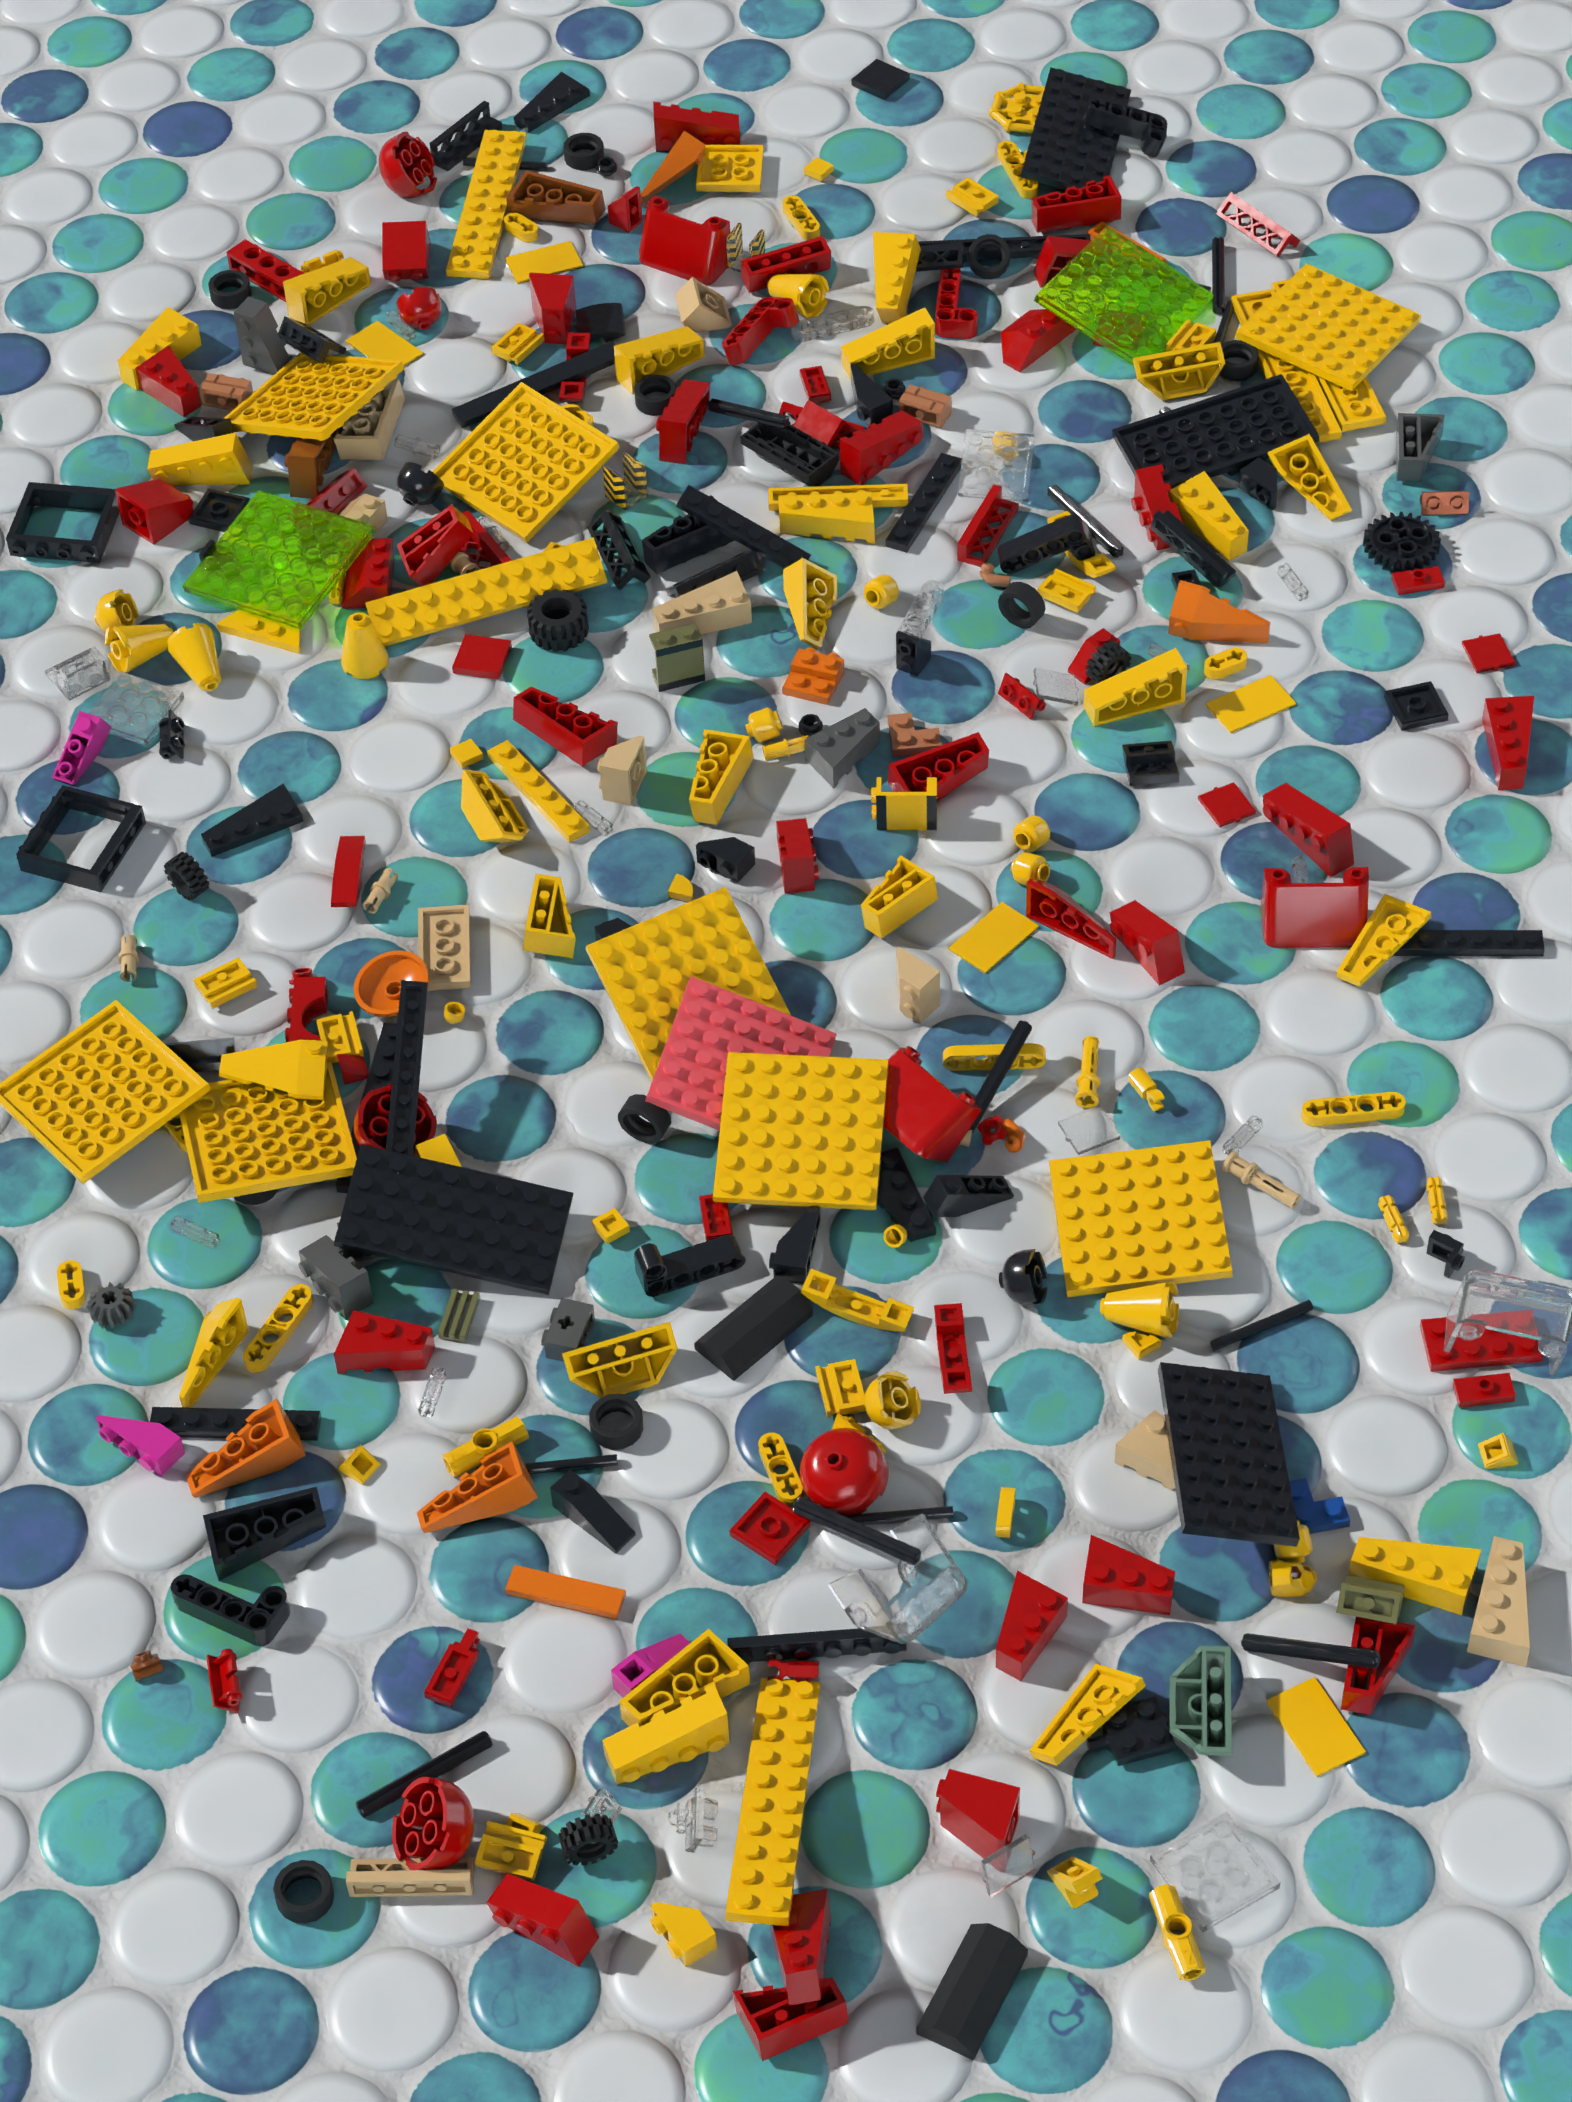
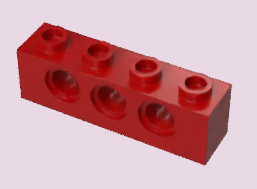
[741,236,831,293]
[226,239,305,302]

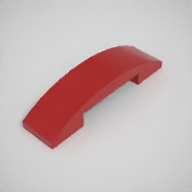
[559,333,591,402]
[934,1303,972,1394]

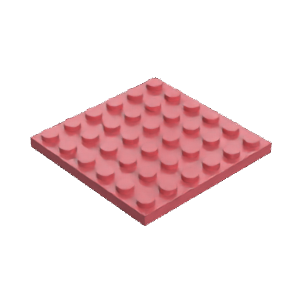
[645,976,837,1131]

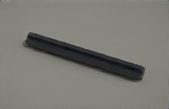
[1212,237,1225,314]
[707,398,791,429]
[1047,485,1124,558]
[969,1020,1032,1134]
[792,1497,921,1565]
[1241,1633,1381,1668]
[356,1731,492,1817]

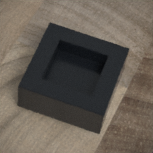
[1171,569,1201,591]

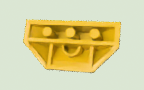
[1132,342,1225,401]
[461,769,530,843]
[562,1322,678,1398]

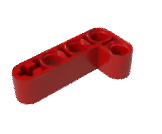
[935,268,978,339]
[722,297,799,365]

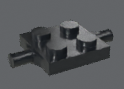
[1086,1696,1176,1766]

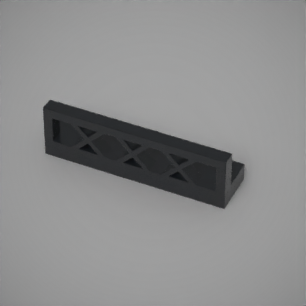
[429,101,502,171]
[916,242,967,272]
[278,316,347,364]
[587,508,651,590]
[1150,510,1236,590]
[665,550,764,598]
[165,1037,236,1072]

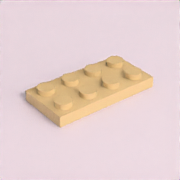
[418,904,471,991]

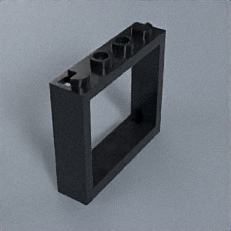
[6,482,120,563]
[16,785,146,893]

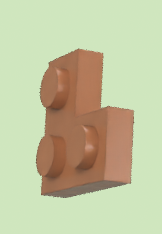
[887,713,942,757]

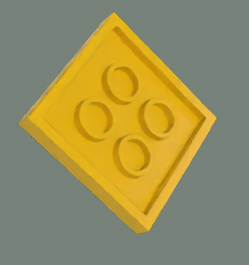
[696,145,764,193]

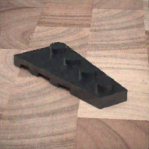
[513,72,590,133]
[201,784,304,857]
[877,1148,936,1242]

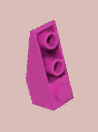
[52,711,112,786]
[96,1415,185,1476]
[611,1633,690,1698]

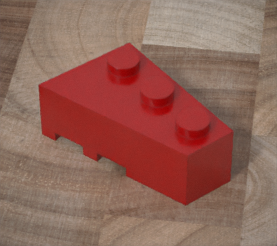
[334,1310,435,1374]
[995,1571,1068,1681]
[1341,1617,1416,1715]
[733,1977,849,2061]

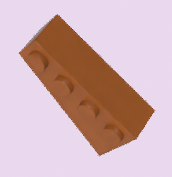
[506,170,605,224]
[285,428,340,499]

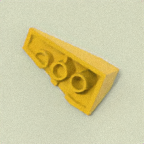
[783,558,837,649]

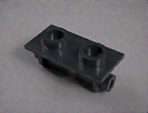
[159,709,185,760]

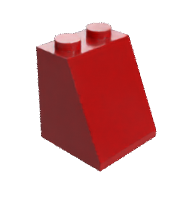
[382,221,431,282]
[529,272,576,345]
[115,479,194,545]
[936,1769,1020,1871]

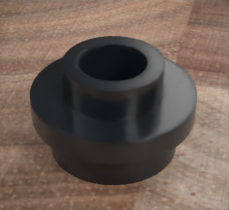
[596,157,617,177]
[883,378,906,399]
[798,714,823,737]

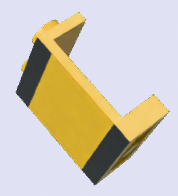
[871,777,937,830]

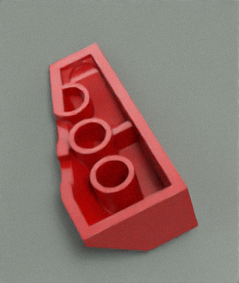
[1026,879,1116,959]

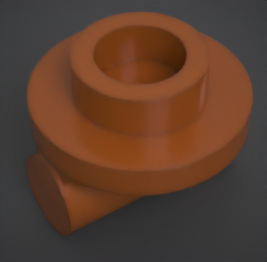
[130,1650,164,1681]

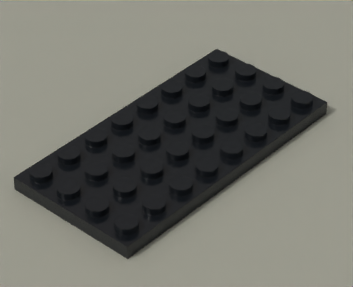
[1020,67,1131,190]
[1112,374,1319,489]
[334,1144,574,1295]
[1158,1362,1300,1547]

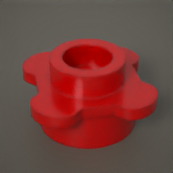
[289,968,317,985]
[977,1116,1008,1145]

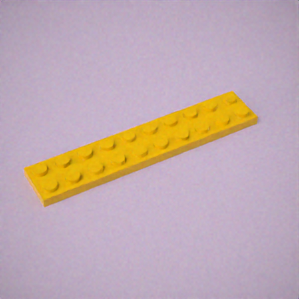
[446,130,527,279]
[1272,280,1386,432]
[1231,289,1342,443]
[365,537,607,647]
[725,1677,820,1926]

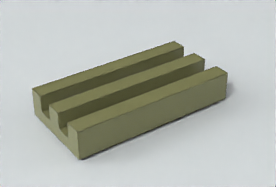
[438,1288,480,1342]

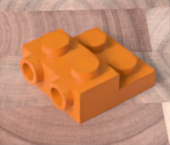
[782,647,845,705]

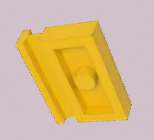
[946,177,999,217]
[1166,319,1216,352]
[491,323,545,365]
[1037,569,1096,613]
[193,957,258,1009]
[316,1011,364,1063]
[815,1359,866,1418]
[474,1821,547,1881]

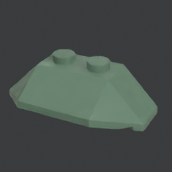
[1169,1645,1232,1756]

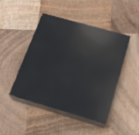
[851,59,910,100]
[189,489,251,534]
[1384,681,1449,731]

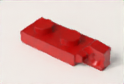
[424,1628,480,1708]

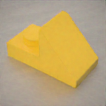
[1047,1856,1103,1908]

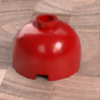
[396,287,442,330]

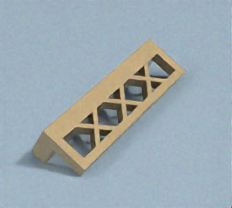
[346,1857,475,1897]

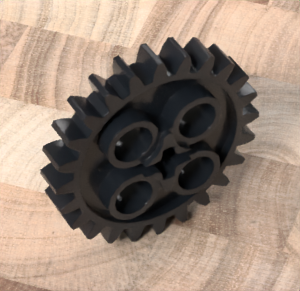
[1363,512,1441,572]

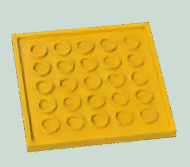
[1235,263,1421,391]
[224,352,405,441]
[432,382,620,543]
[585,887,791,1081]
[0,1000,210,1184]
[713,1052,889,1210]
[179,1062,357,1203]
[1049,1140,1233,1298]

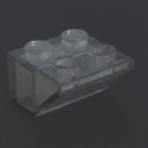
[45,646,111,701]

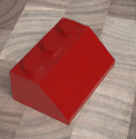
[342,538,395,609]

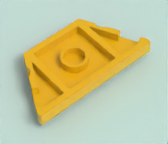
[217,599,301,654]

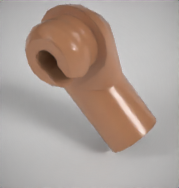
[980,563,1011,588]

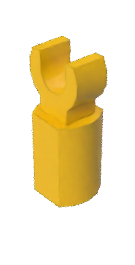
[1128,1068,1165,1112]

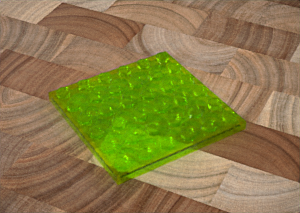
[1034,226,1213,366]
[182,490,376,629]

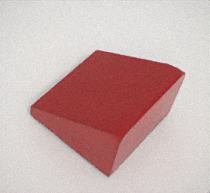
[336,1054,369,1085]

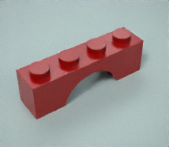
[285,977,329,1042]

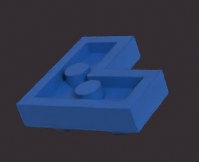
[1289,1478,1350,1534]

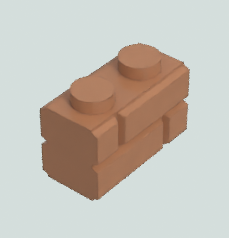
[199,373,253,411]
[899,385,952,428]

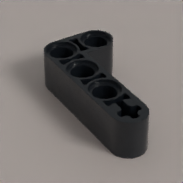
[1082,97,1167,157]
[998,514,1095,574]
[634,1235,746,1297]
[171,1574,290,1646]

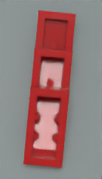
[331,836,366,907]

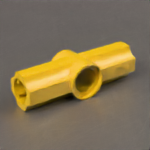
[442,1416,529,1478]
[1149,1884,1206,1981]

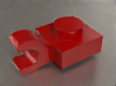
[767,1659,820,1682]

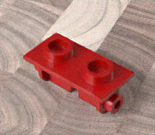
[998,673,1046,719]
[206,1649,242,1713]

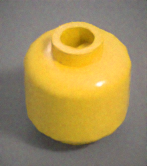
[864,574,899,609]
[745,707,783,743]
[1013,815,1050,852]
[1011,852,1050,886]
[1273,1520,1313,1563]

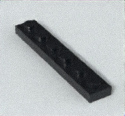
[886,453,963,553]
[676,485,811,569]
[1393,930,1545,956]
[150,1407,321,1441]
[727,1625,907,1664]

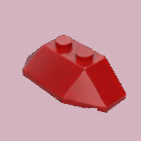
[1001,309,1078,372]

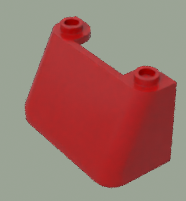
[639,196,730,285]
[1260,867,1369,948]
[883,1046,982,1162]

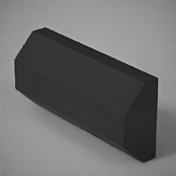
[740,423,839,487]
[694,1277,813,1381]
[916,1923,1028,2061]

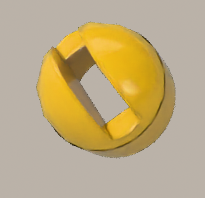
[444,1002,465,1024]
[883,1224,908,1248]

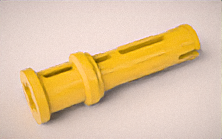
[1075,1036,1100,1109]

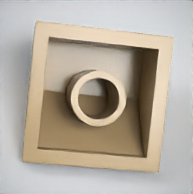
[675,277,732,332]
[329,493,388,547]
[597,736,647,806]
[896,947,940,1024]

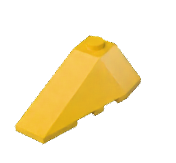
[1268,434,1352,521]
[219,1040,328,1100]
[179,1297,249,1408]

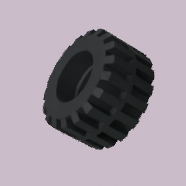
[527,589,589,652]

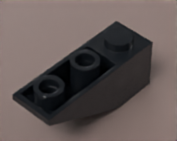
[923,1175,1014,1217]

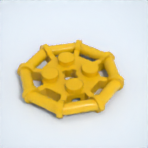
[989,82,1045,133]

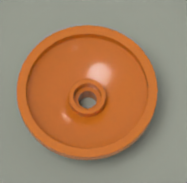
[353,951,430,1017]

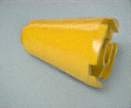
[767,274,829,318]
[341,613,389,679]
[167,623,221,691]
[105,624,174,673]
[1100,1282,1179,1338]

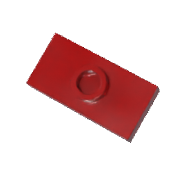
[800,366,832,403]
[1391,566,1445,595]
[699,1194,733,1241]
[1453,1373,1516,1408]

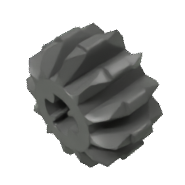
[87,1282,136,1330]

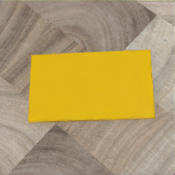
[505,241,583,284]
[345,321,423,366]
[1205,675,1296,733]
[948,902,1039,974]
[1266,1677,1366,1777]

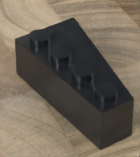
[642,495,735,574]
[203,1487,326,1581]

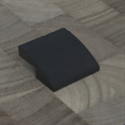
[575,303,626,343]
[1122,741,1179,786]

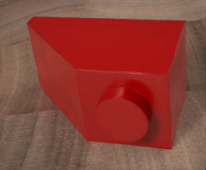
[608,186,643,233]
[1068,628,1120,684]

